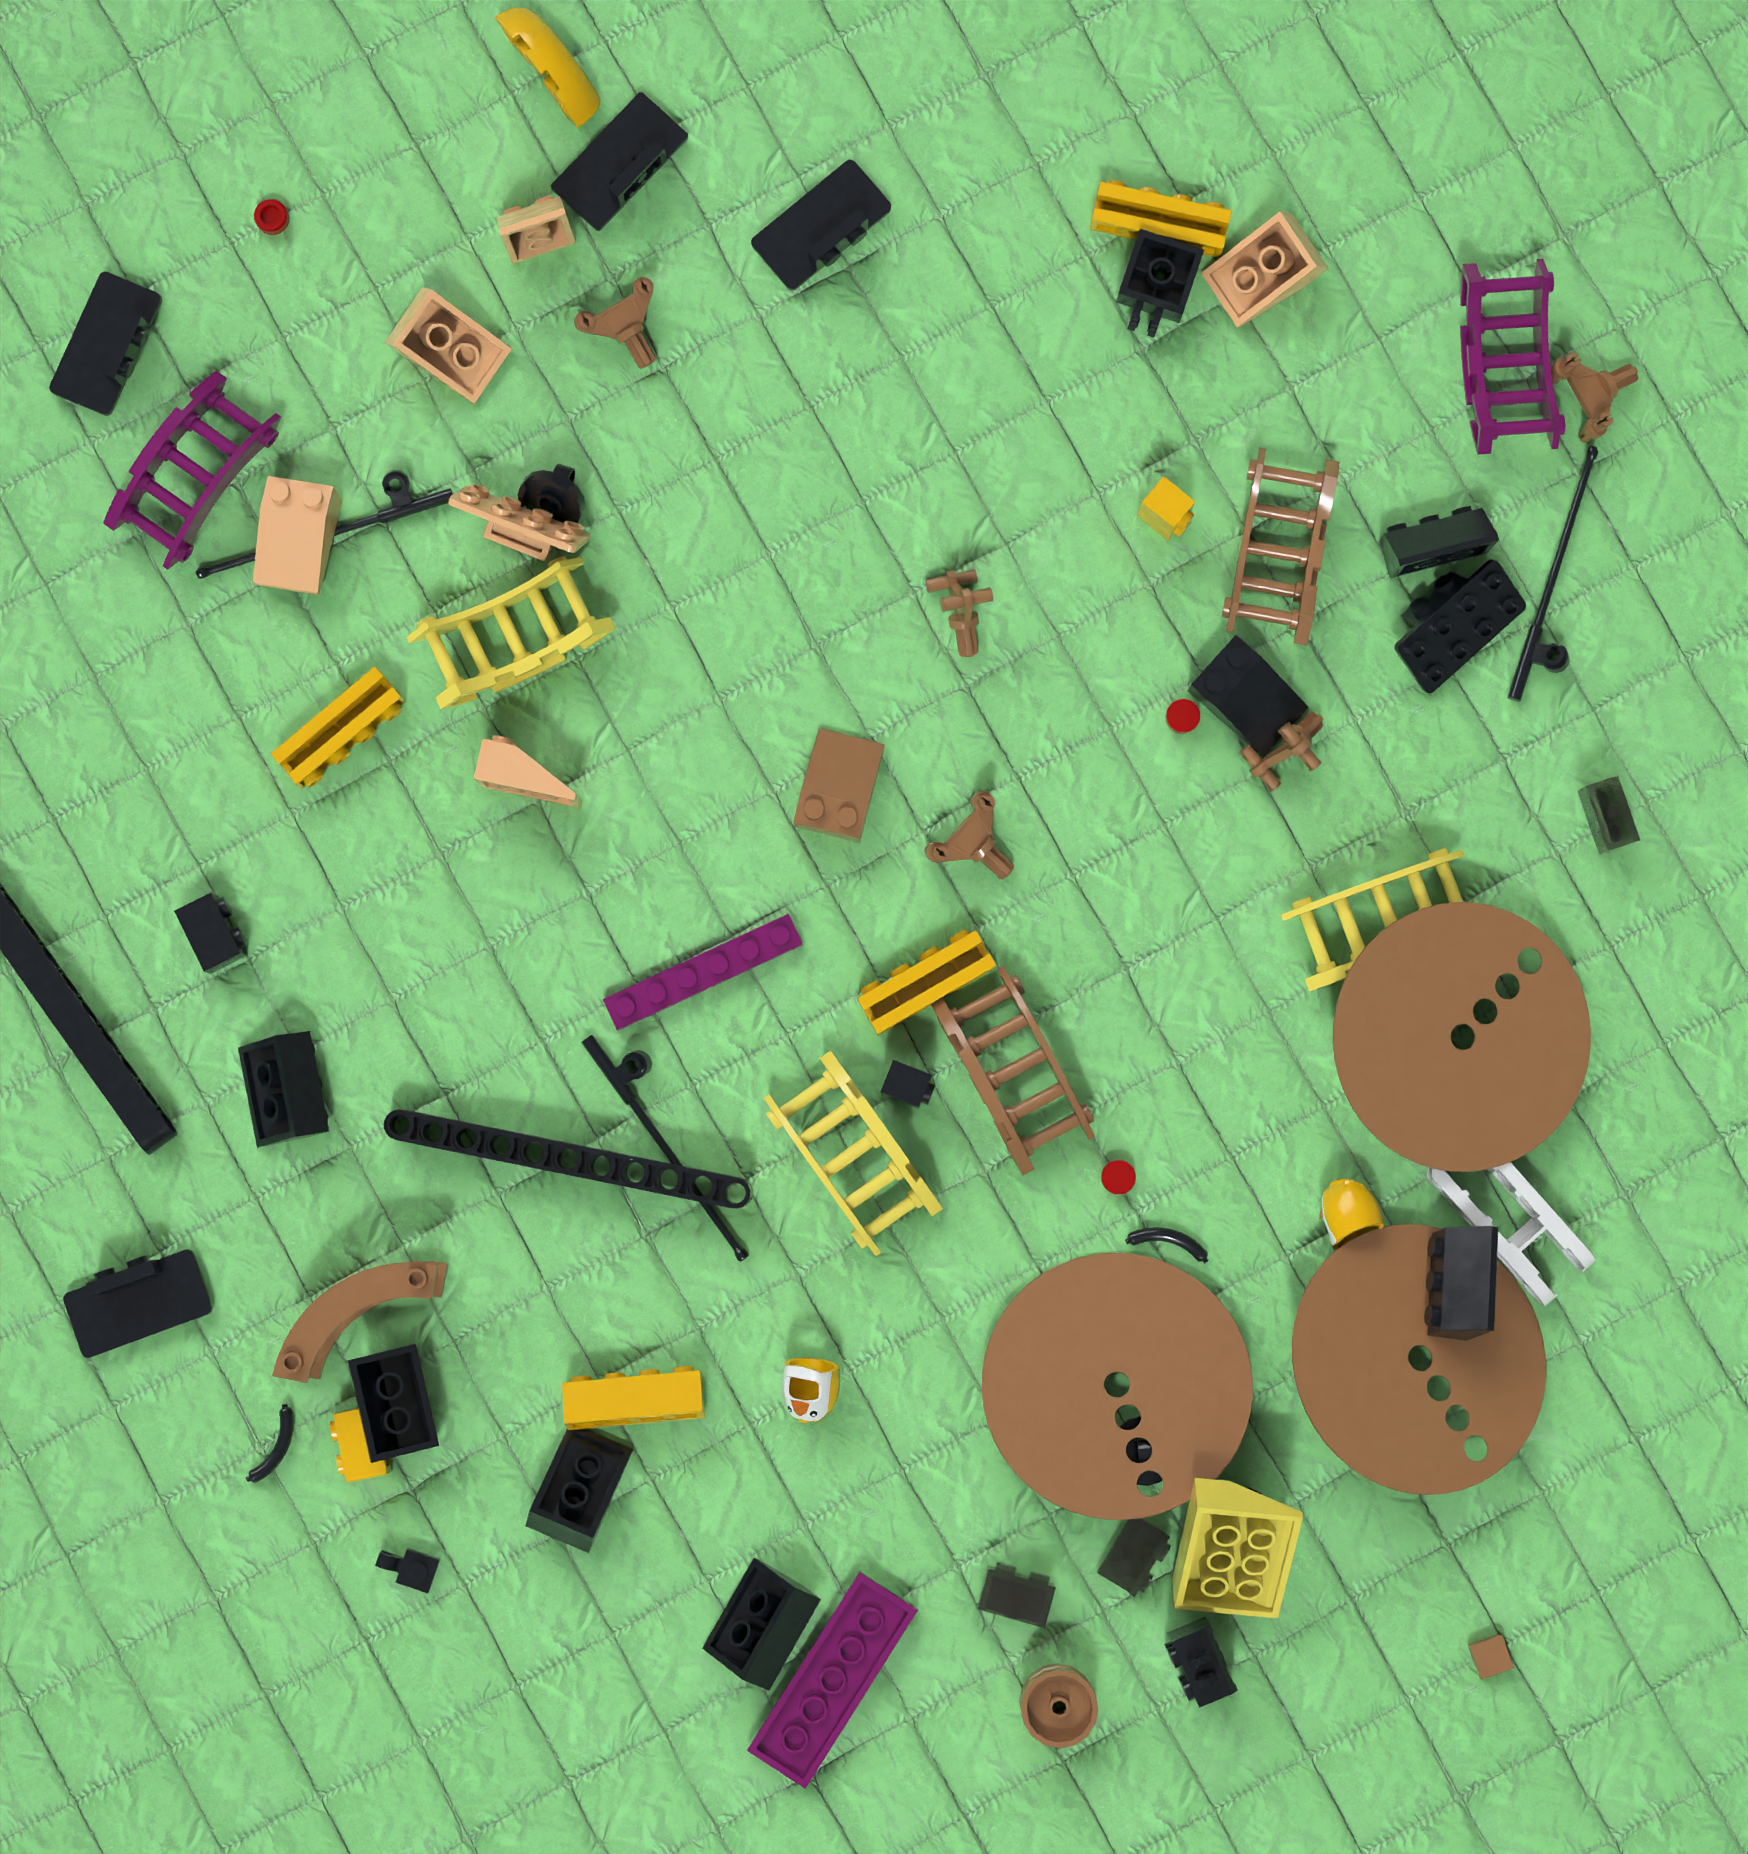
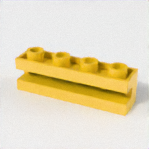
[1090,180,1232,258]
[271,666,405,789]
[857,929,997,1035]
[562,1366,705,1430]

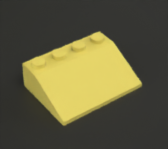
[1172,1478,1303,1618]

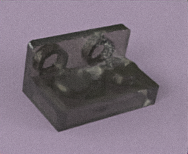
[1097,1518,1171,1597]

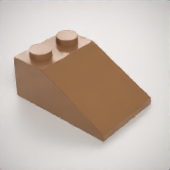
[793,728,885,843]

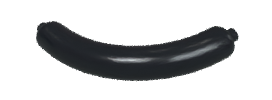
[1125,1227,1209,1264]
[246,1404,294,1483]

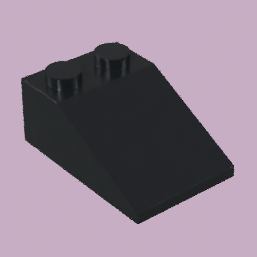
[1188,635,1308,758]
[525,1429,633,1553]

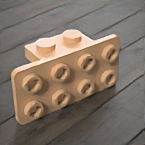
[448,484,590,561]

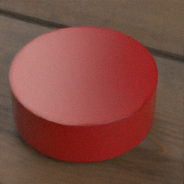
[254,199,289,235]
[1165,699,1200,734]
[1101,1160,1136,1194]

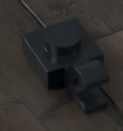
[375,1548,440,1593]

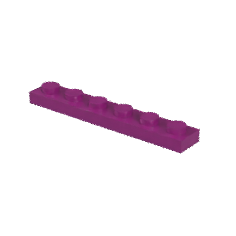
[603,913,803,1031]

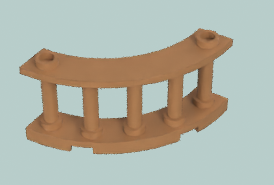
[1222,448,1340,646]
[931,966,1095,1176]
[272,1261,449,1383]

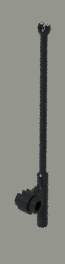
[1507,446,1598,702]
[196,470,453,579]
[581,1035,749,1262]

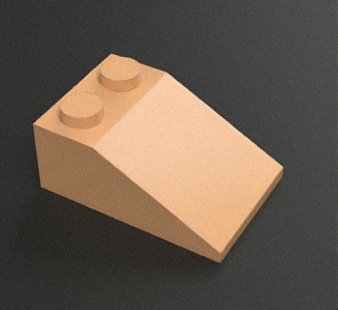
[496,196,576,264]
[1201,211,1329,328]
[384,287,512,404]
[253,476,342,595]
[474,735,582,808]

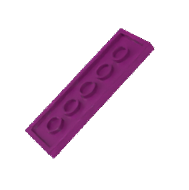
[747,1571,918,1789]

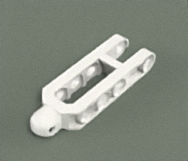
[1427,1162,1596,1307]

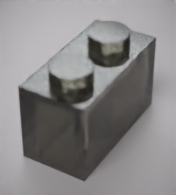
[1577,776,1640,855]
[977,1562,1056,1628]

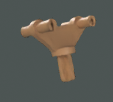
[574,277,656,369]
[1551,353,1639,443]
[925,569,993,657]
[1239,712,1323,792]
[924,791,1014,880]

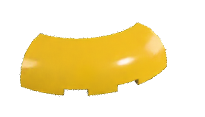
[494,8,601,128]

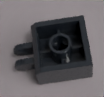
[1116,229,1204,338]
[1164,1617,1238,1708]

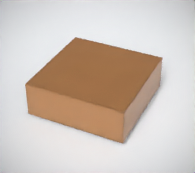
[1468,1634,1514,1680]

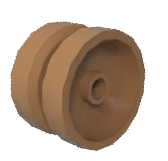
[1019,1663,1098,1748]

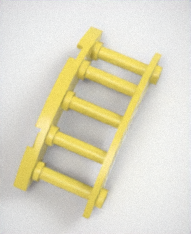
[406,556,616,710]
[1281,848,1464,992]
[764,1050,943,1256]

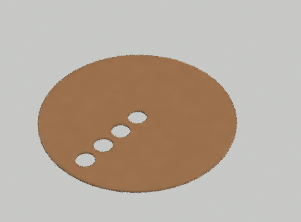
[1333,902,1591,1172]
[1292,1224,1546,1495]
[982,1253,1253,1520]

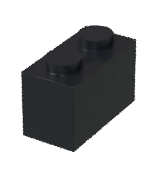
[174,892,248,974]
[880,1060,935,1109]

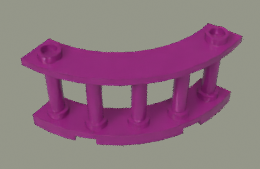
[1460,259,1566,455]
[103,371,281,570]

